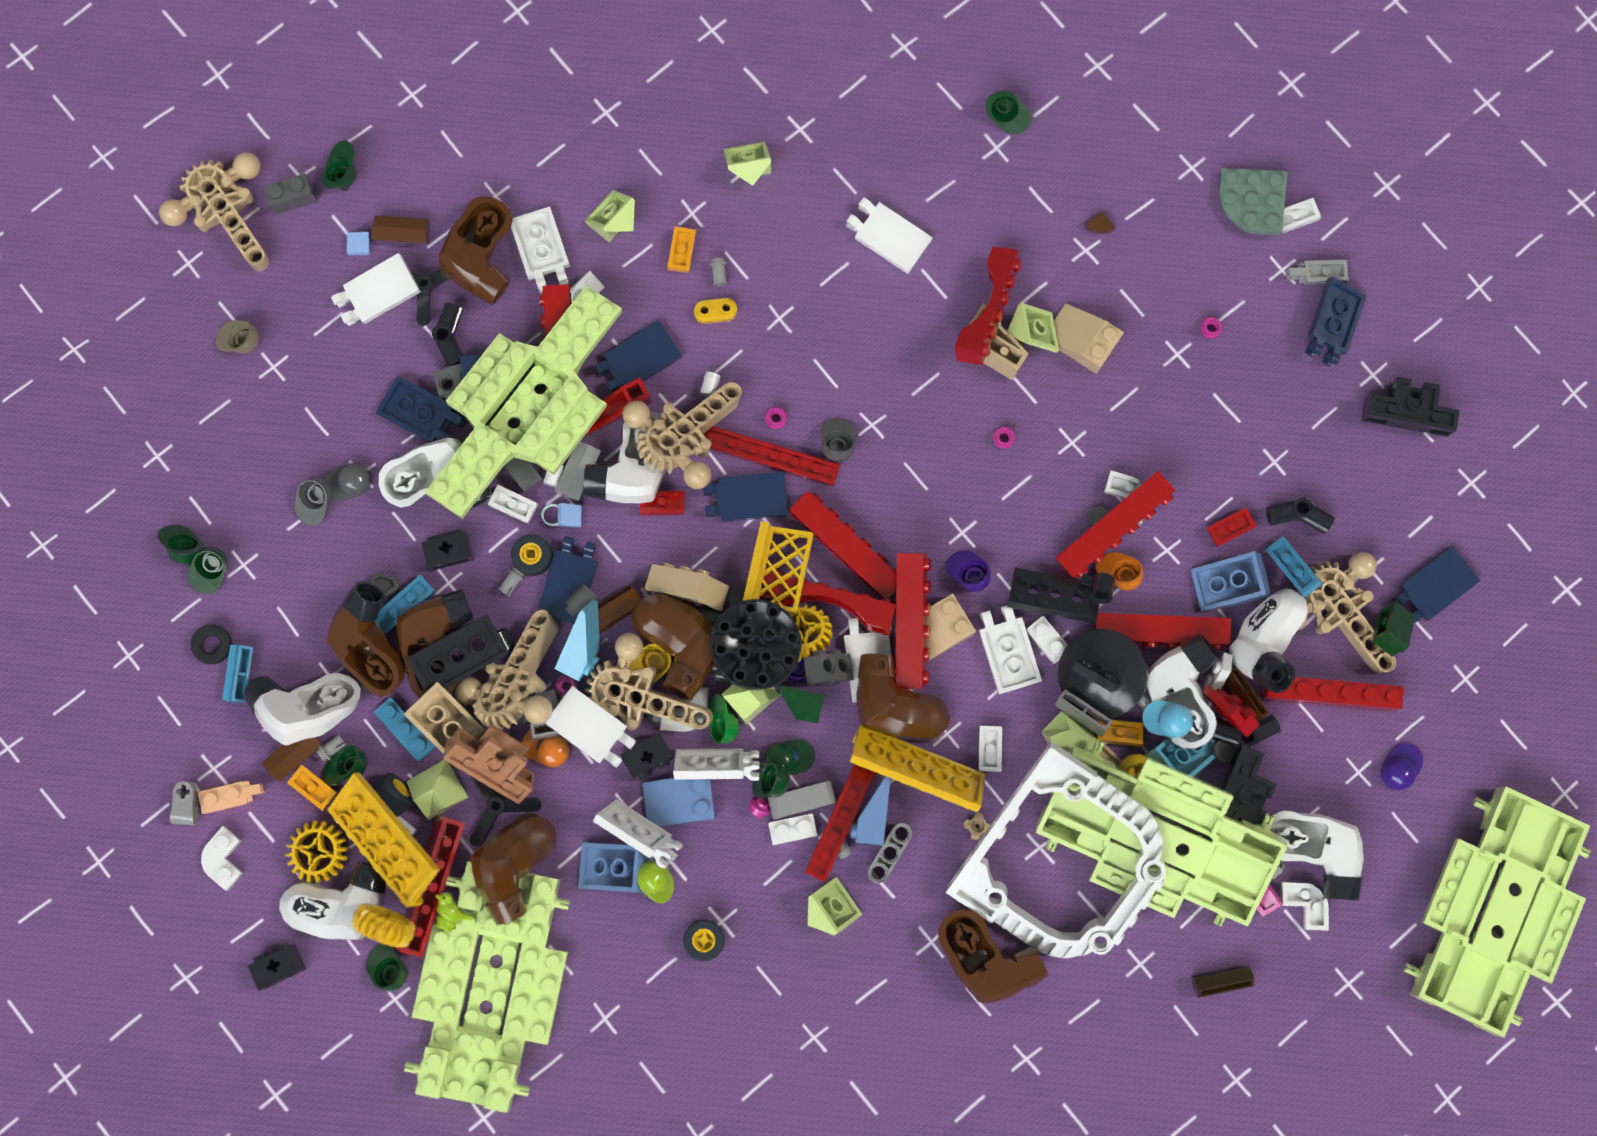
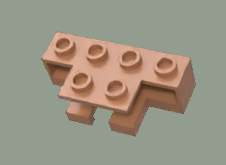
[443,725,534,804]

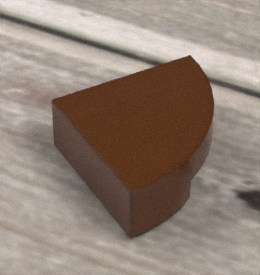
[1084,212,1115,234]

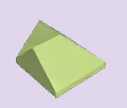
[723,142,771,186]
[584,190,635,242]
[1007,303,1059,352]
[721,685,780,725]
[1042,711,1102,753]
[407,760,469,821]
[808,877,862,935]

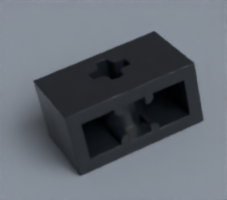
[421,530,474,571]
[620,732,674,781]
[247,943,307,991]

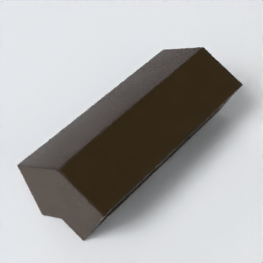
[1191,966,1254,998]

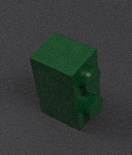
[1372,601,1415,657]

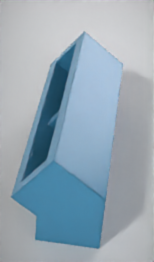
[222,645,253,703]

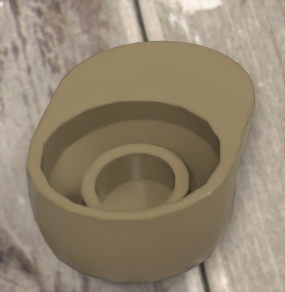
[216,320,259,354]

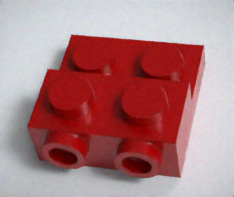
[1202,685,1259,737]

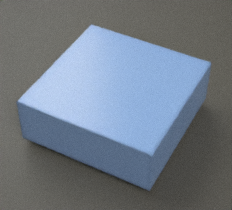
[347,232,370,256]
[558,503,582,528]

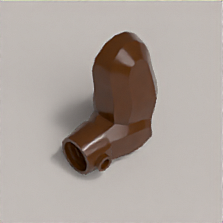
[439,196,513,305]
[632,593,715,701]
[856,653,950,743]
[938,909,1048,1004]

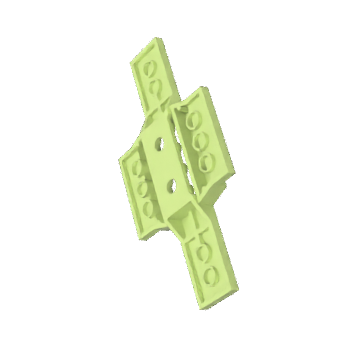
[425,286,622,519]

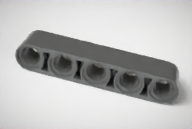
[485,414,542,493]

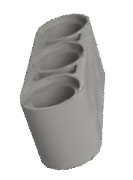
[767,781,837,820]
[867,823,912,883]

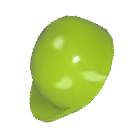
[638,860,674,903]

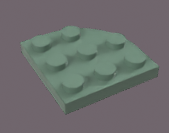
[1220,168,1288,236]

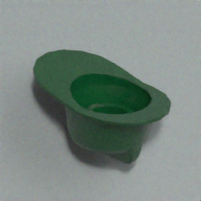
[985,90,1031,135]
[322,140,357,191]
[157,525,204,568]

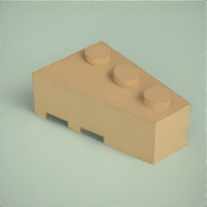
[969,303,1028,381]
[645,562,729,612]

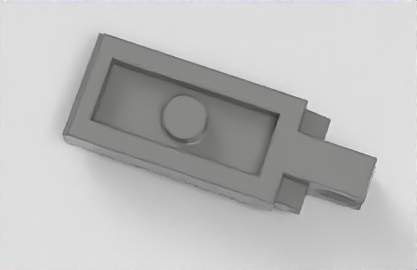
[1286,260,1349,284]

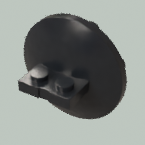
[710,599,801,690]
[1058,629,1148,719]

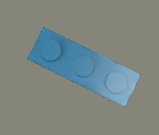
[1265,536,1323,598]
[376,575,436,637]
[374,697,436,762]

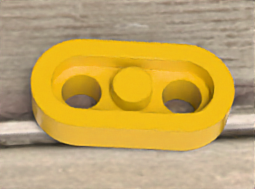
[694,298,737,324]

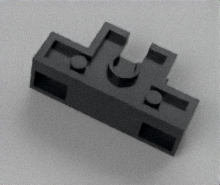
[1361,377,1459,437]
[1221,745,1277,825]

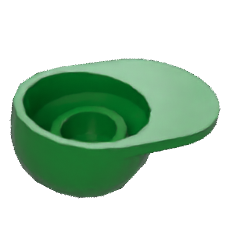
[709,694,739,744]

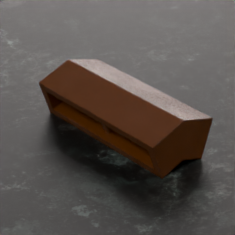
[372,215,430,244]
[598,584,641,634]
[1223,667,1269,721]
[261,737,322,783]

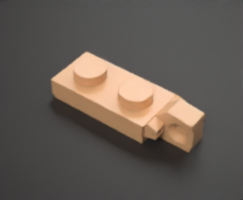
[198,781,265,814]

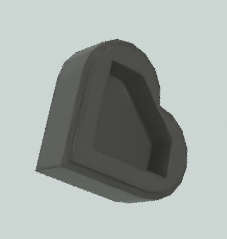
[370,573,400,599]

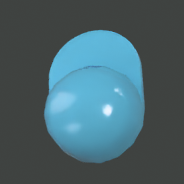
[1143,700,1193,738]

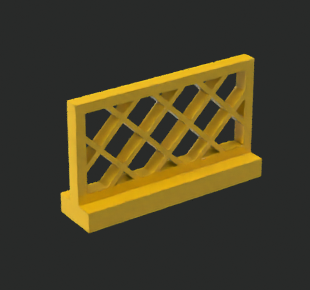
[743,521,814,615]

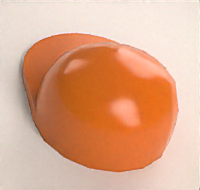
[1096,552,1144,591]
[522,727,571,768]

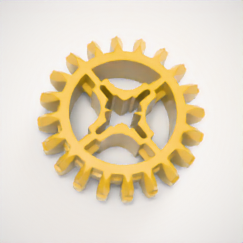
[788,603,833,662]
[285,821,349,883]
[351,903,416,948]

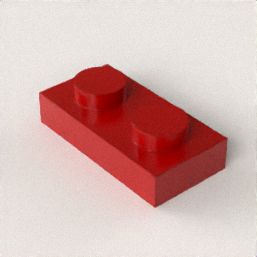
[640,491,685,515]
[1206,507,1257,548]

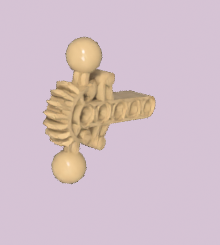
[159,152,270,271]
[622,382,742,489]
[1297,552,1396,674]
[454,610,559,731]
[585,633,713,731]

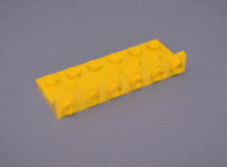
[850,724,986,813]
[328,773,440,907]

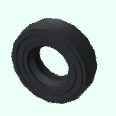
[191,624,233,664]

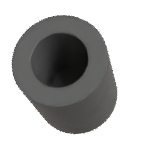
[564,584,599,618]

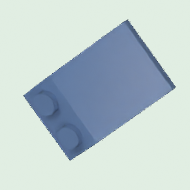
[1191,551,1271,612]
[850,776,890,846]
[643,778,715,827]
[578,842,653,893]

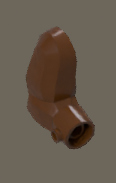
[471,813,557,925]

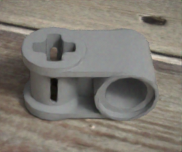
[170,781,200,825]

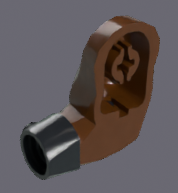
[327,581,405,697]
[396,589,474,698]

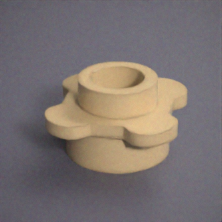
[964,813,990,840]

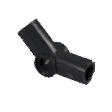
[432,302,464,367]
[1266,497,1335,535]
[1213,714,1281,747]

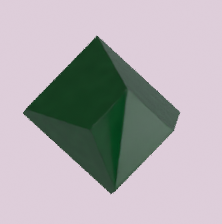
[779,686,825,724]

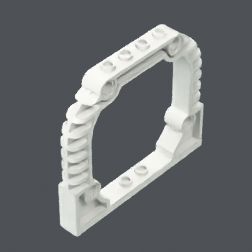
[946,741,1166,959]

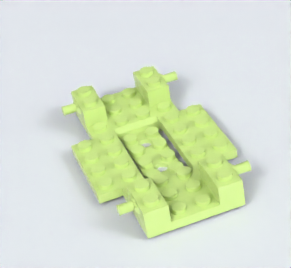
[1036,739,1288,926]
[1403,786,1590,1037]
[404,861,570,1113]

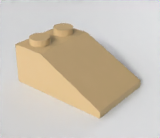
[1054,304,1124,374]
[894,594,976,663]
[403,682,485,754]

